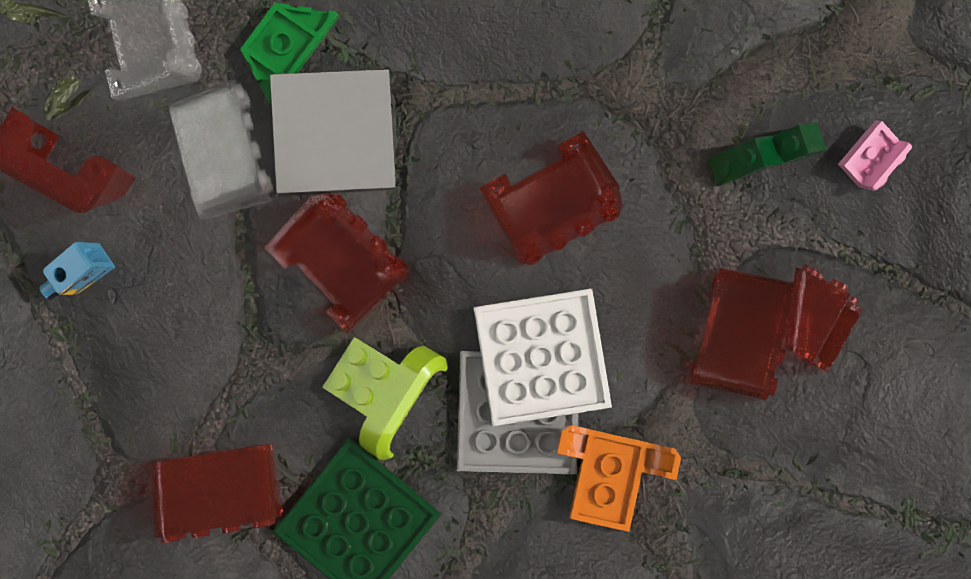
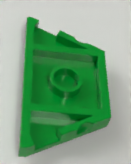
[240,2,339,106]

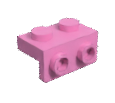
[838,120,912,191]

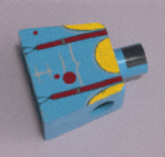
[39,242,115,301]

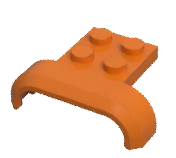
[556,425,681,532]

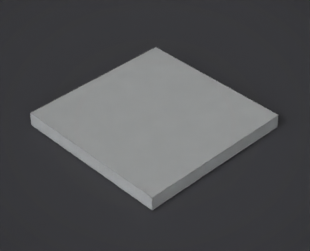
[270,70,396,194]
[457,351,578,474]

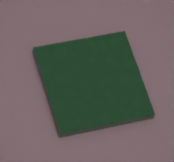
[272,438,442,579]

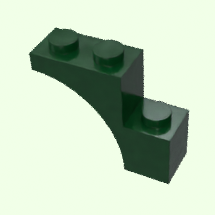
[708,122,827,187]

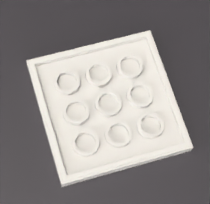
[474,289,612,426]

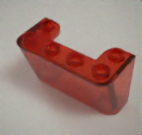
[0,107,135,213]
[479,131,623,265]
[264,193,409,334]
[784,264,863,373]
[688,267,799,401]
[151,444,283,543]

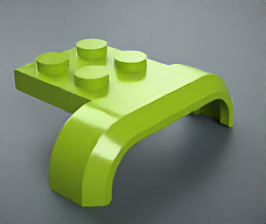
[322,337,448,461]

